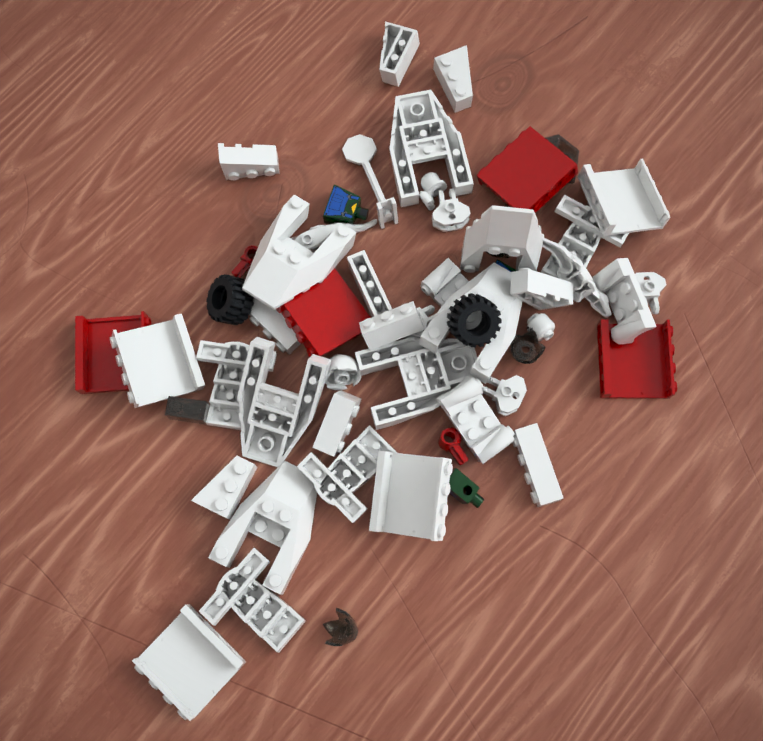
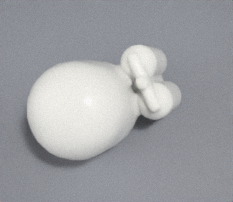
[419,172,447,211]

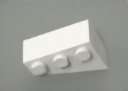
[379,21,420,87]
[433,45,473,113]
[218,143,280,180]
[510,268,573,310]
[312,390,362,457]
[191,456,258,520]

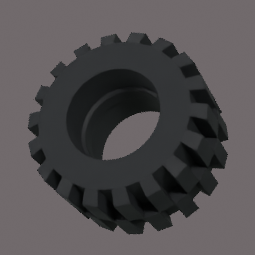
[206,274,254,325]
[447,293,502,348]

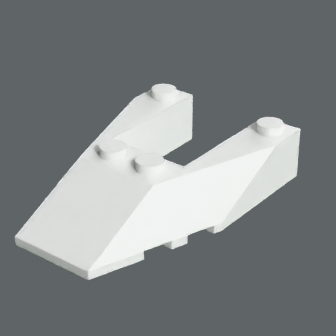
[389,90,474,207]
[242,195,356,310]
[460,205,544,273]
[419,262,523,384]
[237,337,331,467]
[355,337,478,430]
[208,461,317,595]

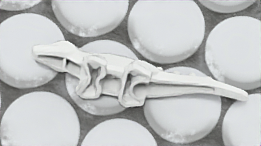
[291,219,377,253]
[542,238,612,318]

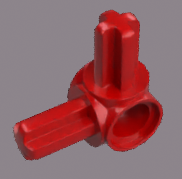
[231,245,258,278]
[438,427,468,465]

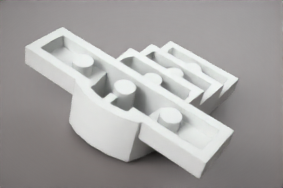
[540,195,629,278]
[196,340,277,430]
[297,425,397,523]
[199,548,306,653]

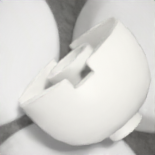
[324,354,362,390]

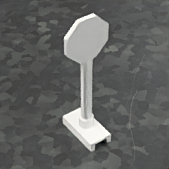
[342,134,398,229]

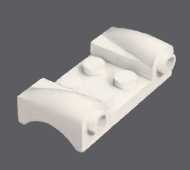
[421,258,469,307]
[592,258,657,344]
[436,376,515,464]

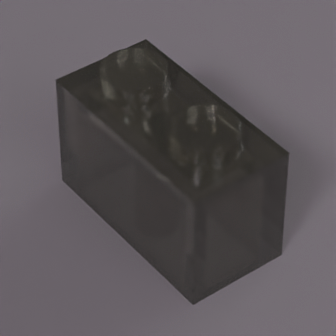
[165,396,210,425]

